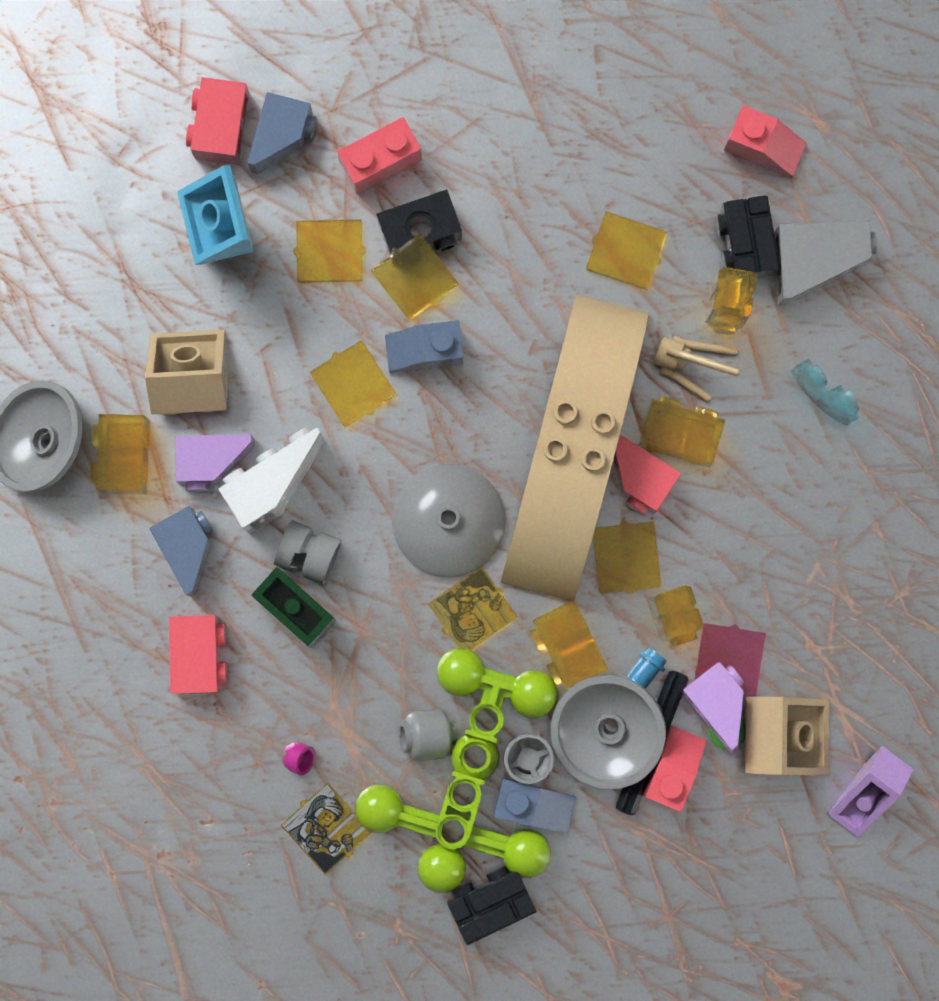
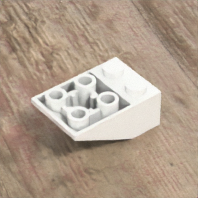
[218,427,325,534]

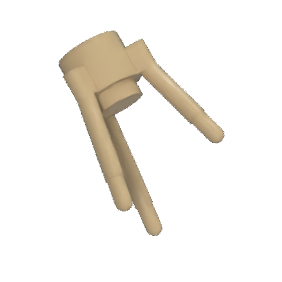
[653,336,740,402]

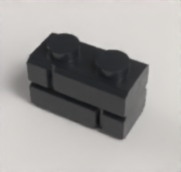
[715,195,781,282]
[447,865,537,946]

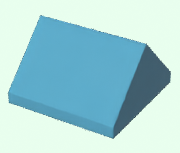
[177,165,254,265]

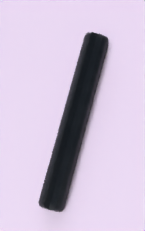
[616,670,688,816]

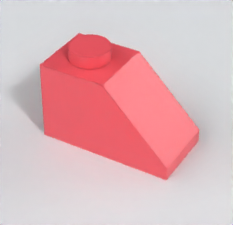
[724,105,807,178]
[614,435,681,516]
[643,725,707,812]

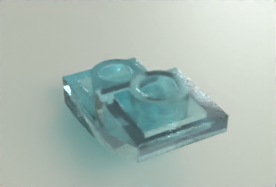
[790,359,859,426]

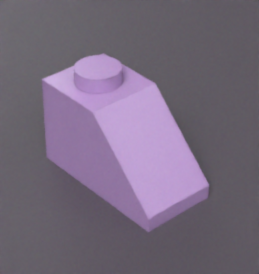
[175,434,255,492]
[683,662,744,755]
[828,746,914,838]

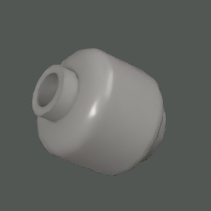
[399,709,458,761]

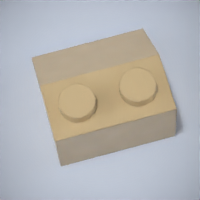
[145,330,228,415]
[744,696,829,775]

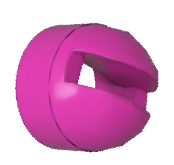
[282,742,315,776]

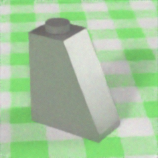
[774,220,877,305]

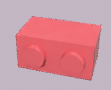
[186,77,250,165]
[337,117,422,194]
[169,615,227,694]

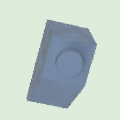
[247,92,317,174]
[385,320,463,373]
[149,506,213,597]
[493,778,576,834]

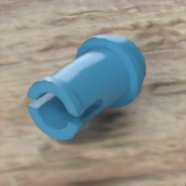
[626,647,667,689]

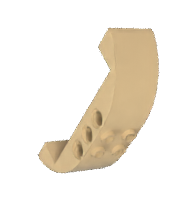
[500,294,649,602]

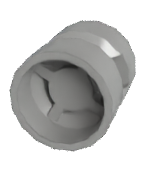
[273,520,342,585]
[503,734,554,785]

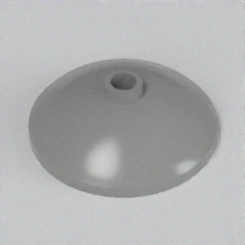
[0,380,83,493]
[392,464,505,577]
[550,674,666,789]

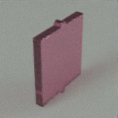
[694,623,766,697]

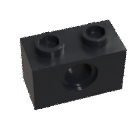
[376,189,462,265]

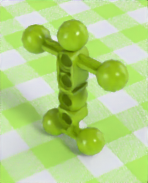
[355,648,558,893]

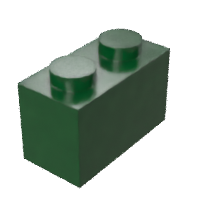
[251,567,336,648]

